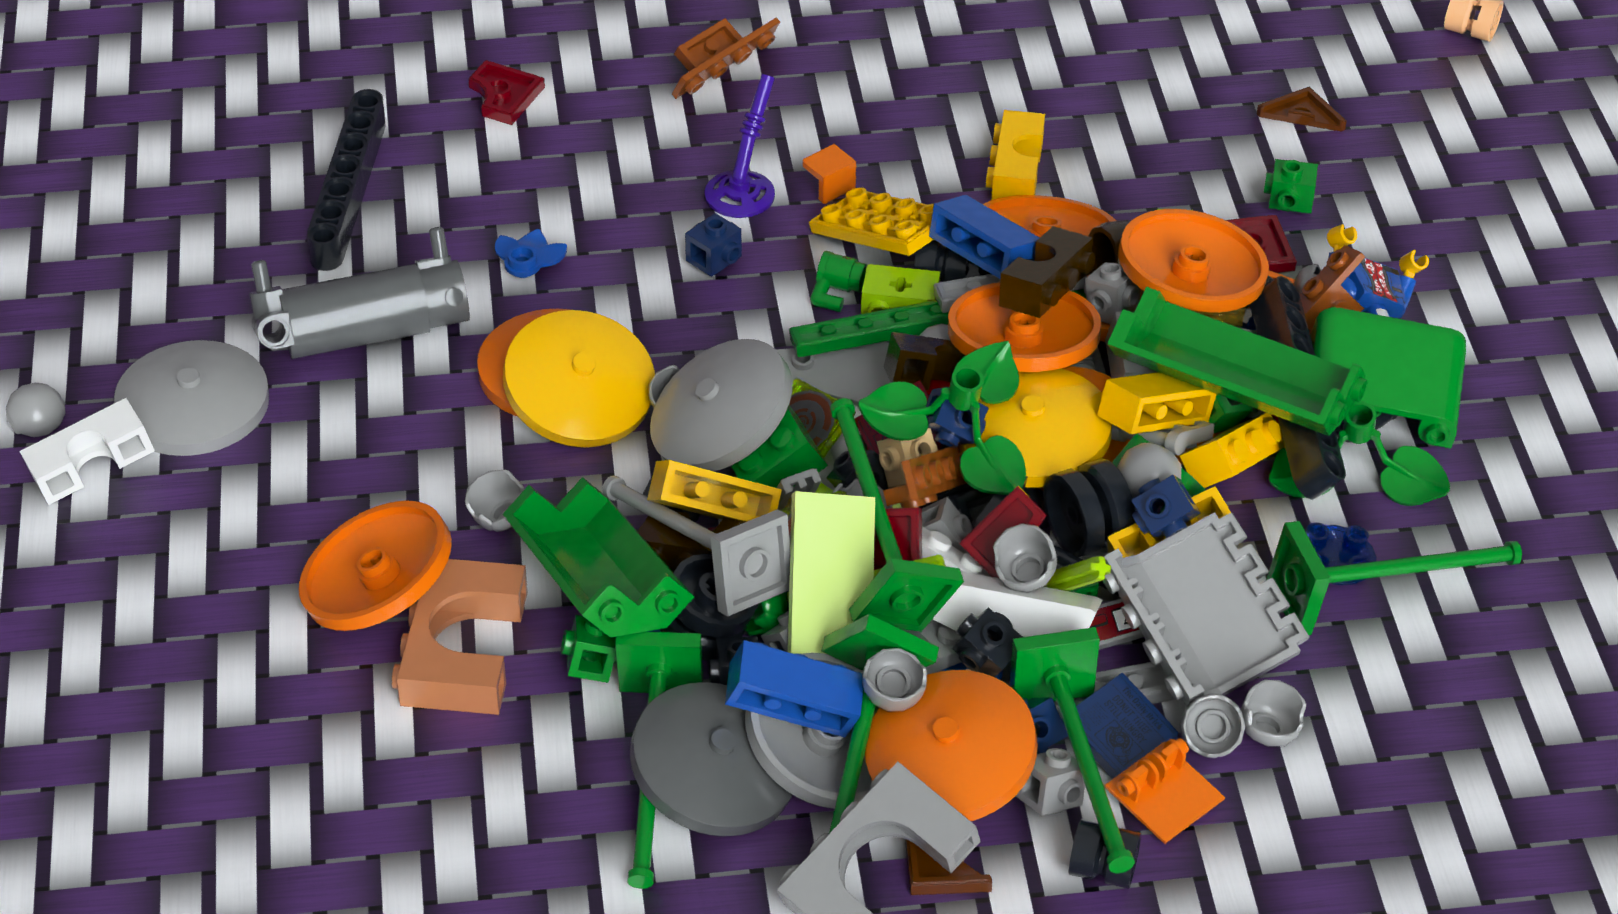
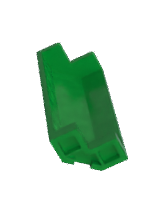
[1107,287,1368,436]
[503,477,694,637]

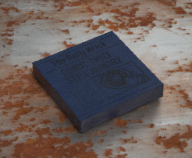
[1061,672,1179,779]

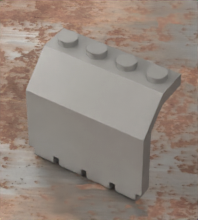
[1103,512,1310,706]

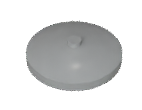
[650,339,793,471]
[114,340,269,456]
[745,653,879,809]

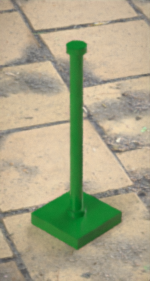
[830,398,964,632]
[1266,521,1522,635]
[821,614,939,834]
[1009,627,1135,873]
[615,632,703,889]

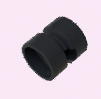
[914,240,969,282]
[1068,819,1141,889]

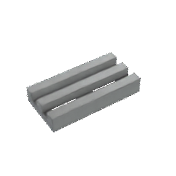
[777,468,822,515]

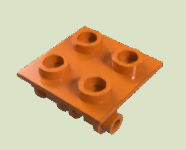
[1104,738,1225,844]

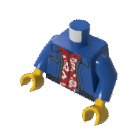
[1327,224,1429,319]

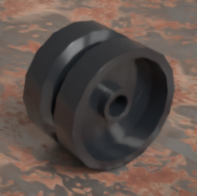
[1043,458,1136,558]
[660,554,758,660]

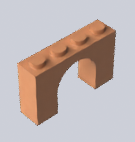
[392,559,528,715]

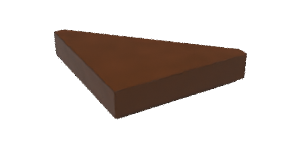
[1257,86,1347,132]
[905,839,992,895]

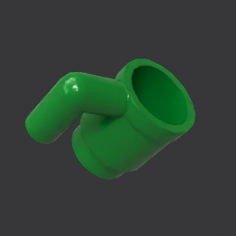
[810,251,867,312]

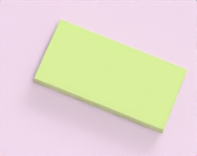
[788,491,875,654]

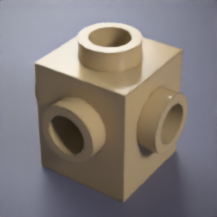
[877,428,938,488]

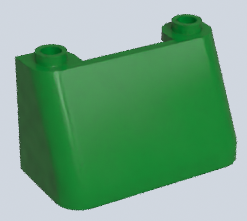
[1310,307,1466,449]

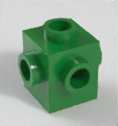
[1264,159,1318,214]
[561,615,617,683]

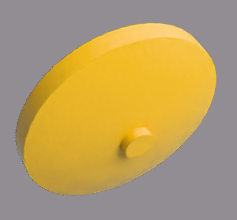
[503,310,655,447]
[959,368,1112,488]

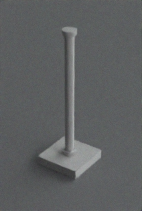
[602,476,790,616]

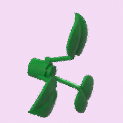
[858,341,1026,495]
[1269,401,1450,506]

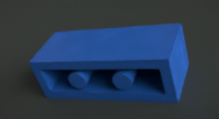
[929,195,1040,279]
[725,640,863,738]

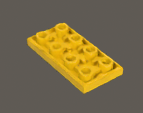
[809,188,934,256]

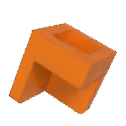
[803,144,856,204]

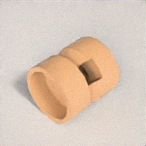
[1444,0,1504,42]

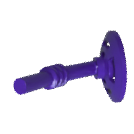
[705,74,775,218]

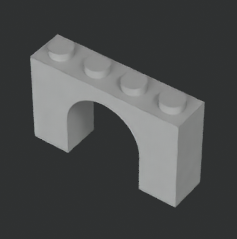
[777,761,981,914]

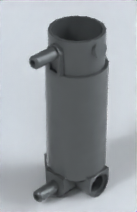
[249,227,470,359]

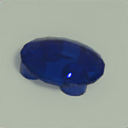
[1305,522,1377,585]

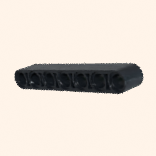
[307,89,386,271]
[1250,276,1346,500]

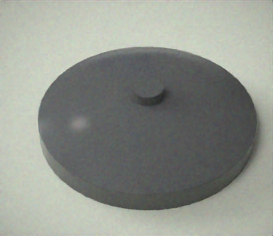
[630,682,792,836]

